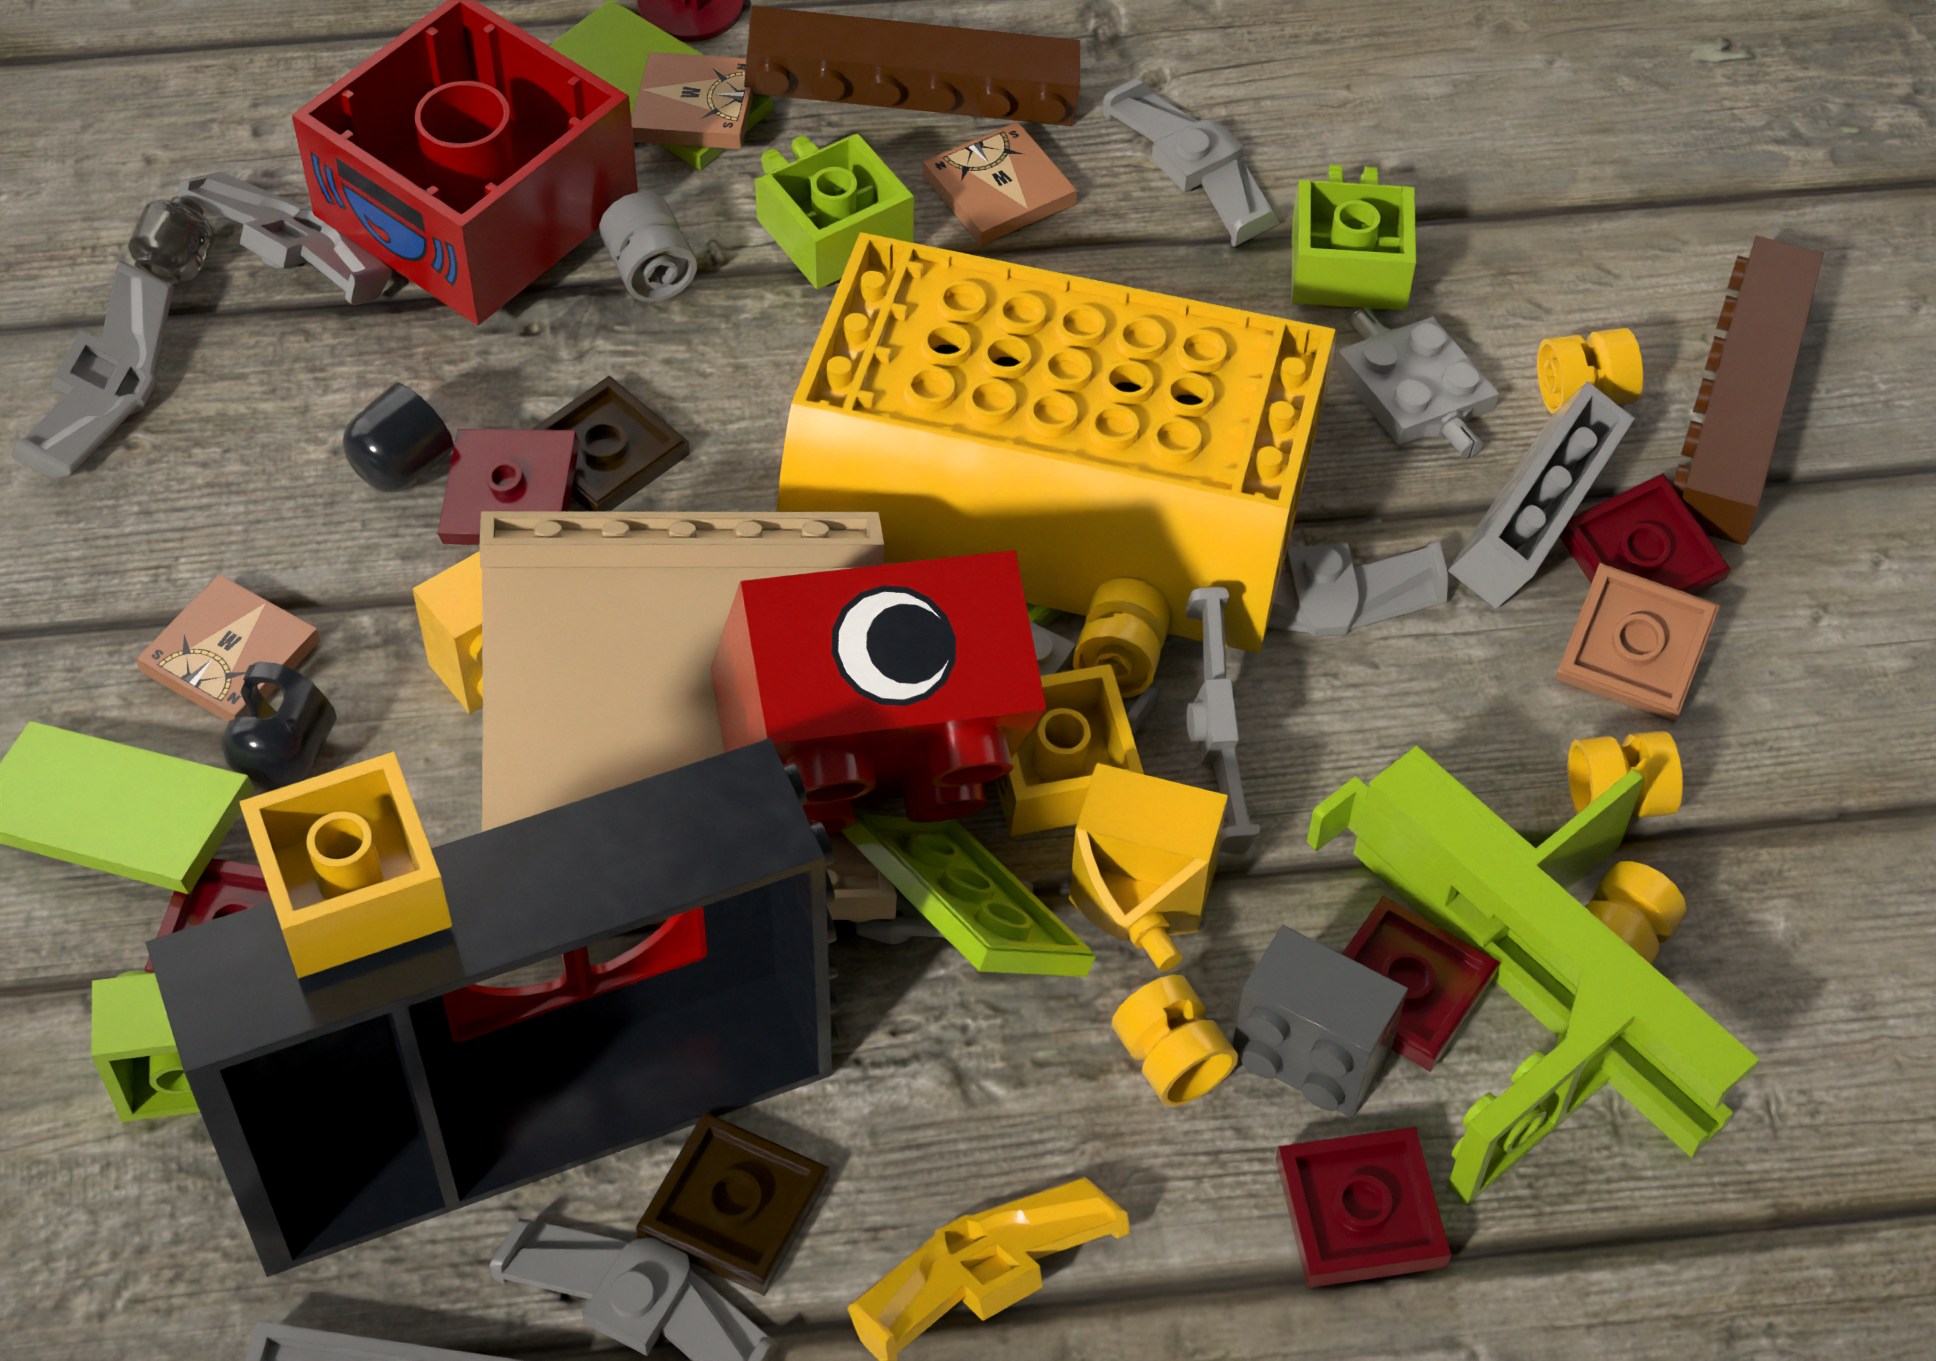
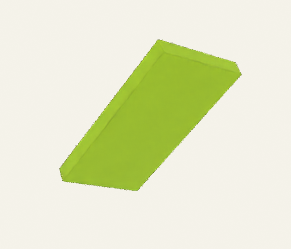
[549,0,773,171]
[0,721,255,894]
[841,808,1096,977]

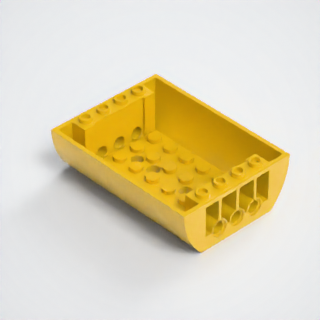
[777,232,1336,654]

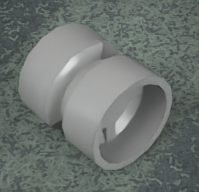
[599,192,697,302]

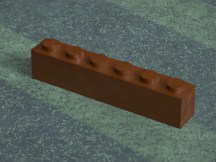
[744,6,1080,126]
[1672,235,1824,545]

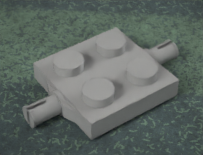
[1333,307,1500,459]

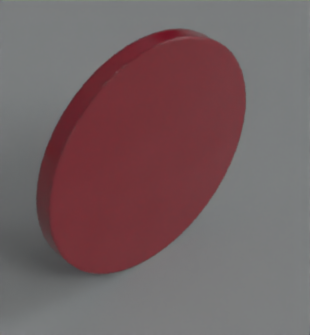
[637,0,744,42]

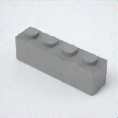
[1448,381,1635,609]

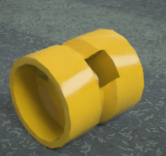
[1537,328,1643,414]
[1073,578,1172,698]
[1567,731,1683,818]
[1584,861,1687,965]
[1111,974,1239,1107]

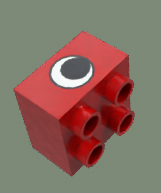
[710,550,1047,835]

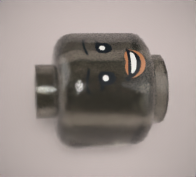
[127,196,215,286]

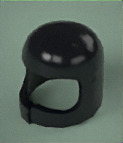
[342,382,454,492]
[222,662,337,789]

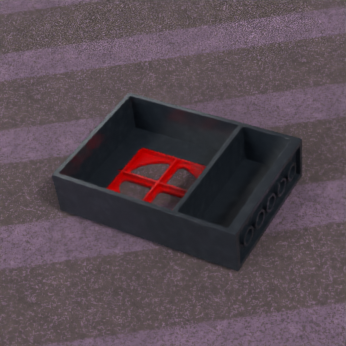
[146,738,840,1278]

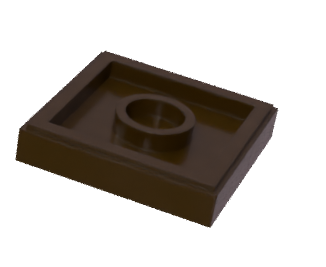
[531,375,690,512]
[636,1111,830,1296]

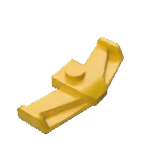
[847,1177,1130,1361]

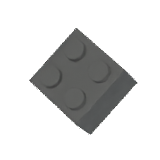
[1232,924,1408,1119]

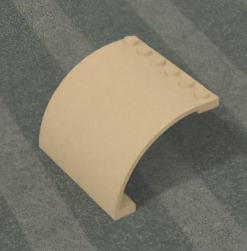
[480,511,897,925]

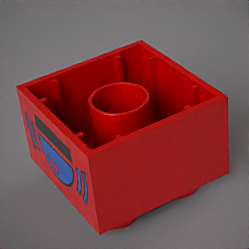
[292,0,638,326]

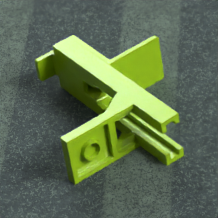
[1306,745,1760,1206]

